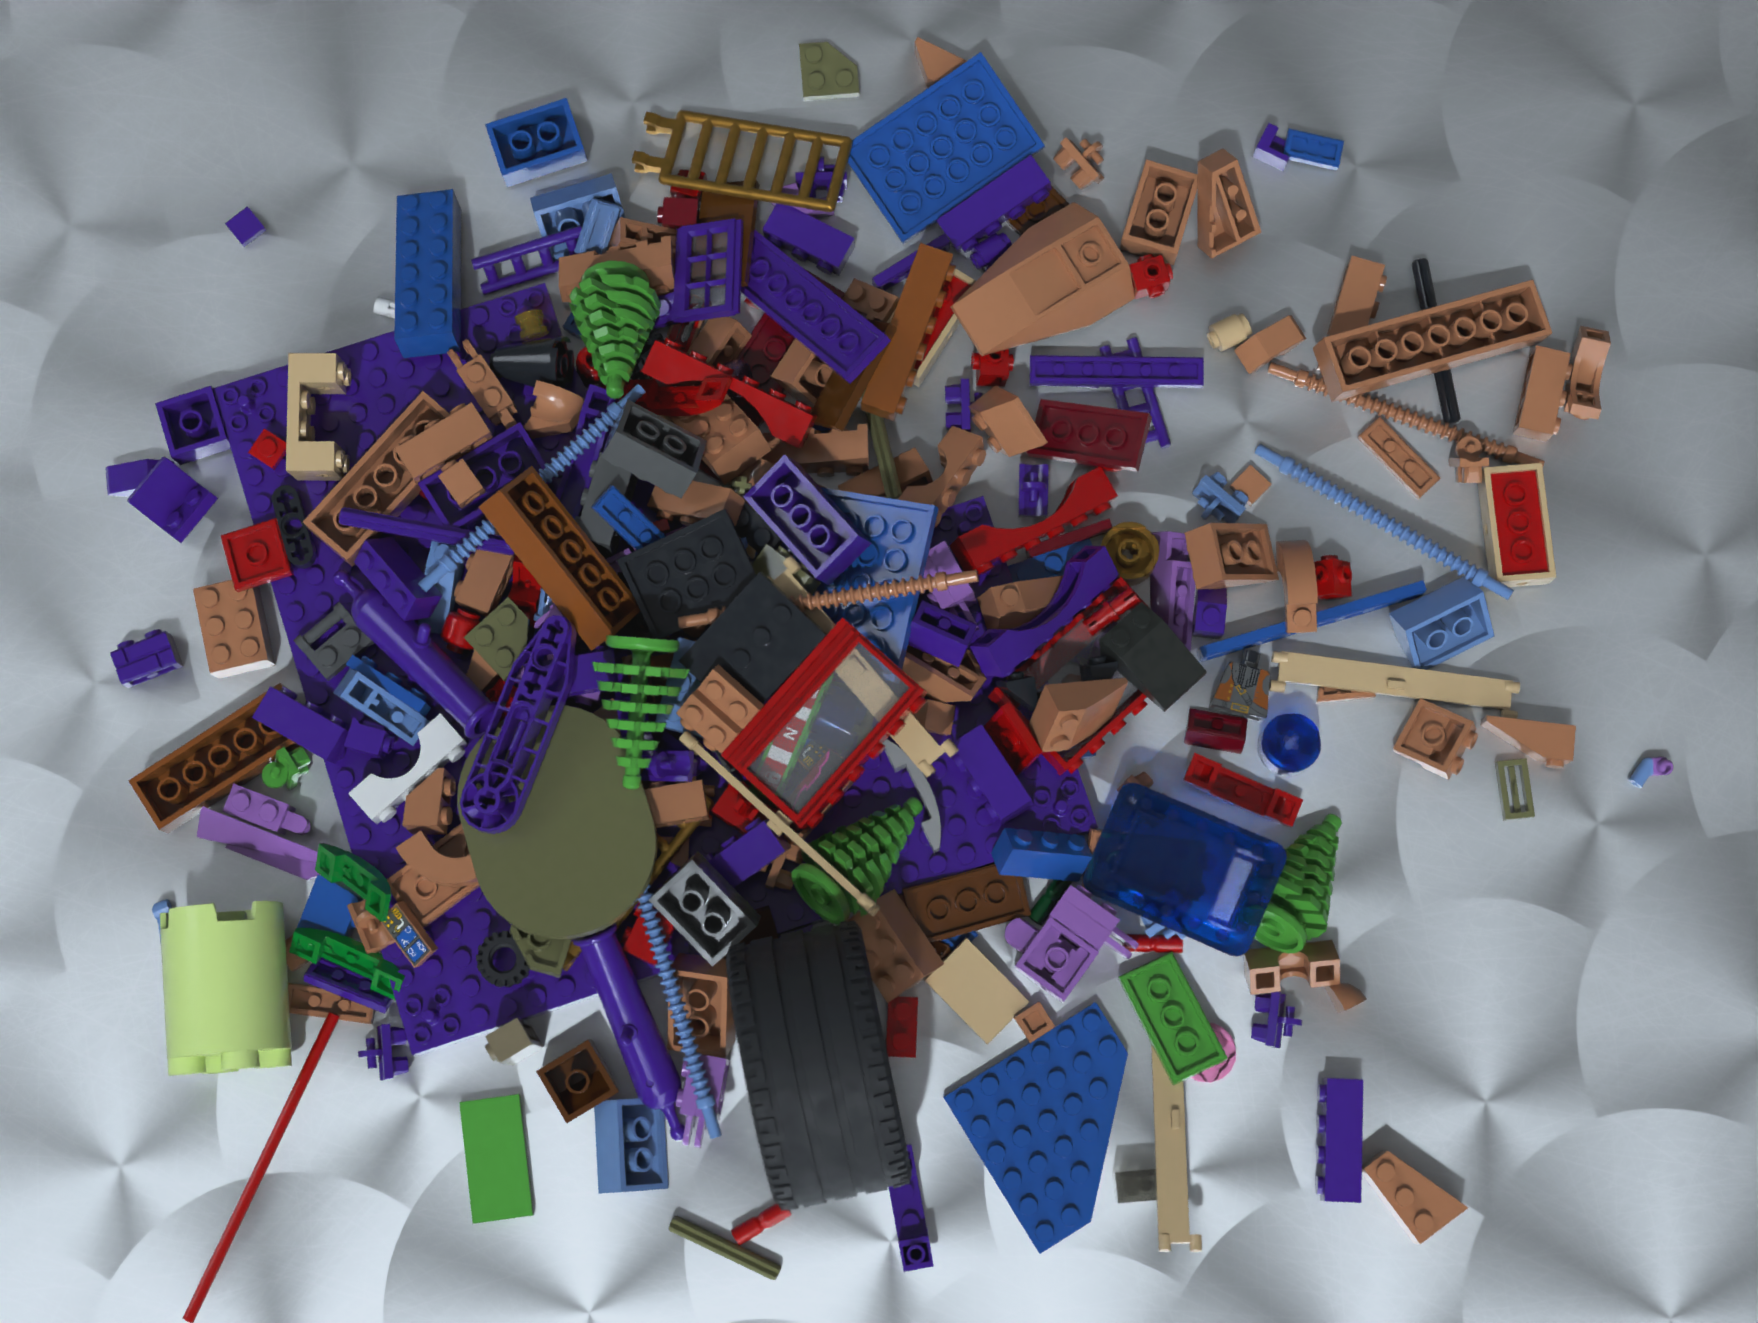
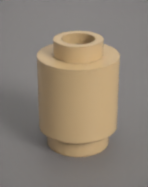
[1207,313,1252,352]

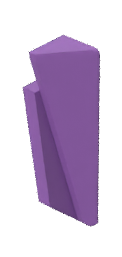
[1150,531,1195,651]
[197,806,320,881]

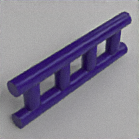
[471,225,582,295]
[1099,337,1171,453]

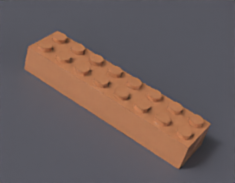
[1313,280,1552,402]

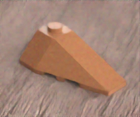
[977,576,1063,630]

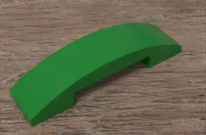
[315,843,391,922]
[289,928,405,1001]

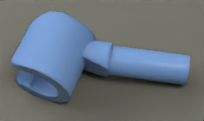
[152,899,172,943]

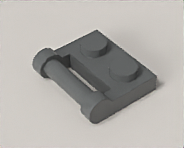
[293,602,374,681]

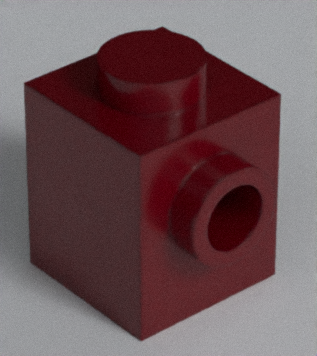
[657,194,700,229]

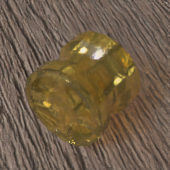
[514,309,549,341]

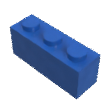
[991,828,1093,882]

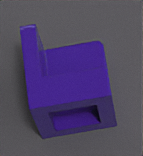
[1253,123,1289,171]

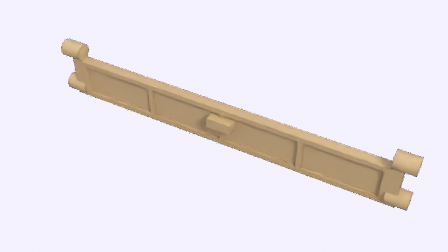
[767,555,959,778]
[1269,651,1520,719]
[679,731,880,916]
[1151,1044,1202,1252]

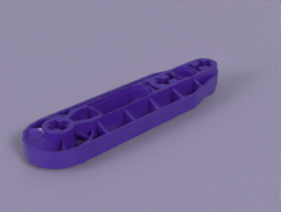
[460,615,577,834]

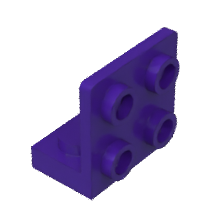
[127,457,218,543]

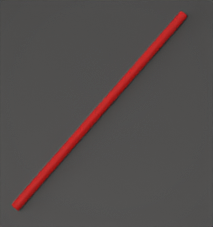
[182,1011,340,1323]

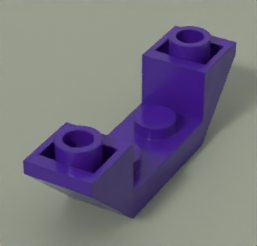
[889,1144,934,1272]

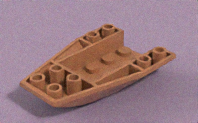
[951,202,1135,356]

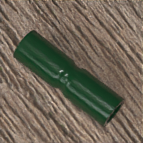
[1027,880,1073,926]

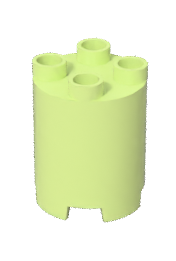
[160,901,292,1076]

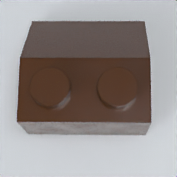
[536,1039,619,1124]

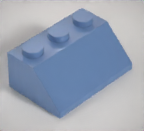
[530,173,626,261]
[1389,576,1494,670]
[594,1098,668,1194]

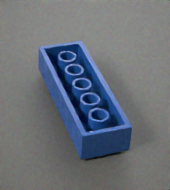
[394,189,461,358]

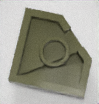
[799,42,860,101]
[464,597,530,682]
[510,925,572,978]

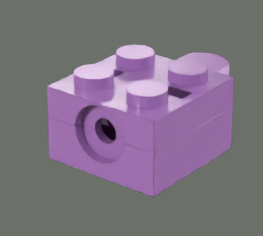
[923,541,979,631]
[1047,885,1139,959]
[1004,917,1099,1003]
[676,1054,730,1148]

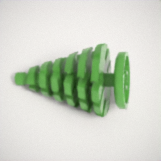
[568,261,661,399]
[592,635,690,790]
[791,797,923,925]
[1238,814,1342,953]

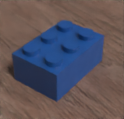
[485,98,588,187]

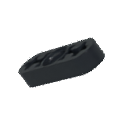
[272,485,316,569]

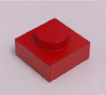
[248,428,286,470]

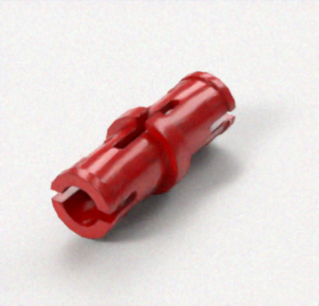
[1082,586,1141,636]

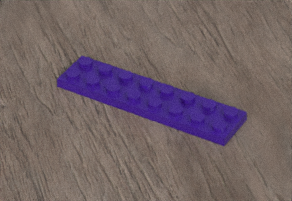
[741,230,890,384]

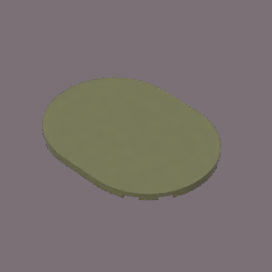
[457,705,658,939]

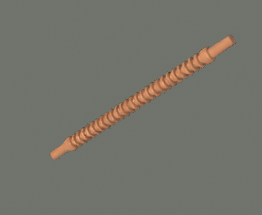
[1267,362,1545,467]
[678,570,979,629]

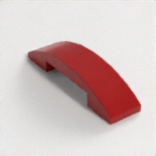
[621,377,732,416]
[1183,753,1303,827]

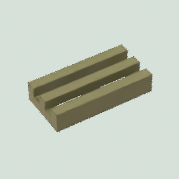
[1495,758,1535,821]

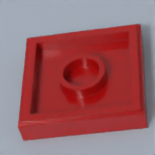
[221,518,294,592]
[983,702,1043,776]

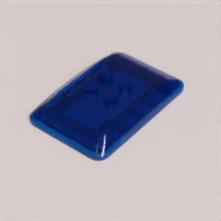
[1083,782,1287,957]

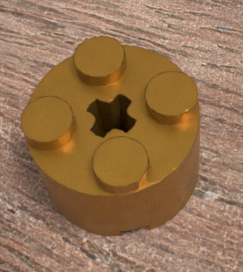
[1100,522,1159,586]

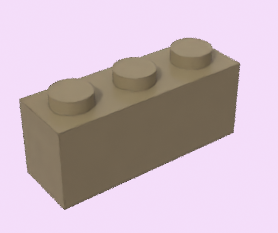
[485,1018,544,1066]

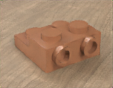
[676,665,764,754]
[1393,698,1478,780]

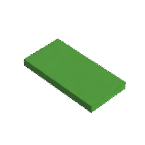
[1118,952,1228,1086]
[459,1094,534,1224]

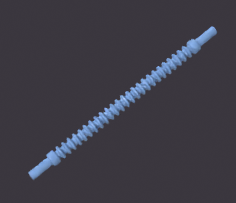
[1255,444,1514,600]
[637,884,722,1139]

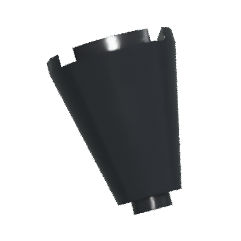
[489,336,574,391]

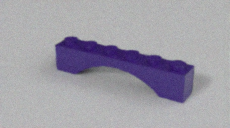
[555,384,620,520]
[970,546,1120,678]

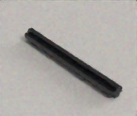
[1412,258,1461,424]

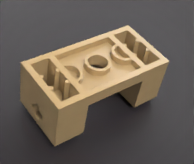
[286,353,351,481]

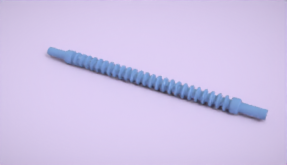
[418,384,646,592]

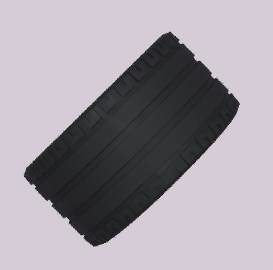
[726,920,912,1211]

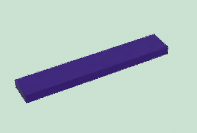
[1030,355,1204,388]

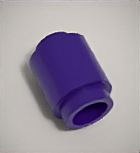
[970,232,1012,272]

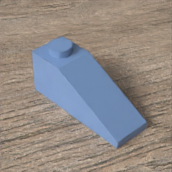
[418,541,466,634]
[333,669,430,746]

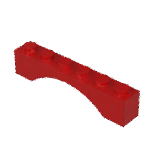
[641,337,817,448]
[949,467,1118,575]

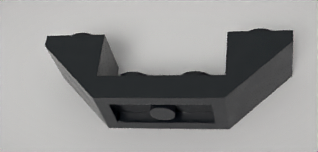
[996,656,1119,712]

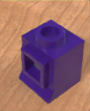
[344,717,395,760]

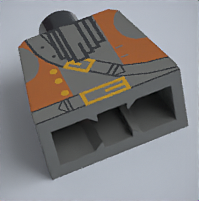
[1209,649,1270,723]

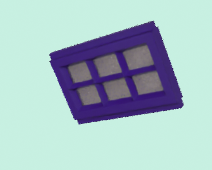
[673,218,743,323]

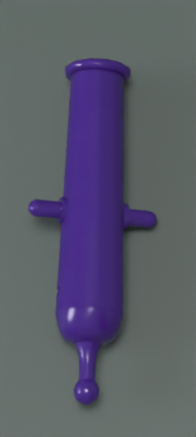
[333,570,498,739]
[573,922,685,1141]

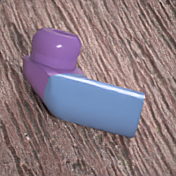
[1629,756,1674,788]

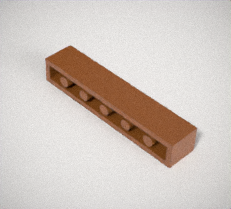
[861,243,957,421]

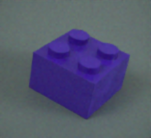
[155,386,231,465]

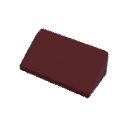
[1184,708,1248,754]

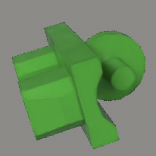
[262,746,311,791]

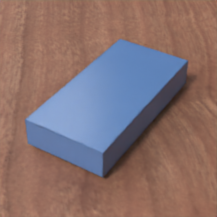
[574,198,621,254]

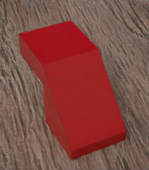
[507,555,541,628]

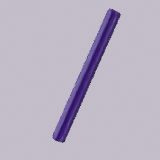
[339,507,514,556]

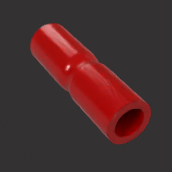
[1122,934,1183,953]
[731,1203,792,1246]

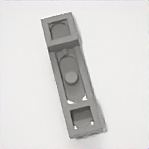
[883,739,941,853]

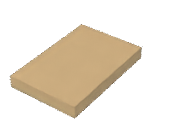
[924,938,1029,1045]

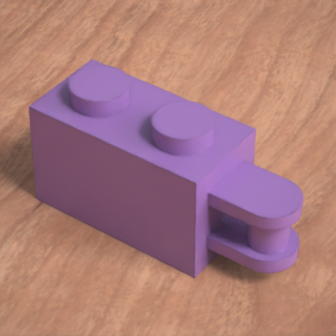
[222,784,311,836]

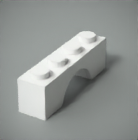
[348,713,468,824]

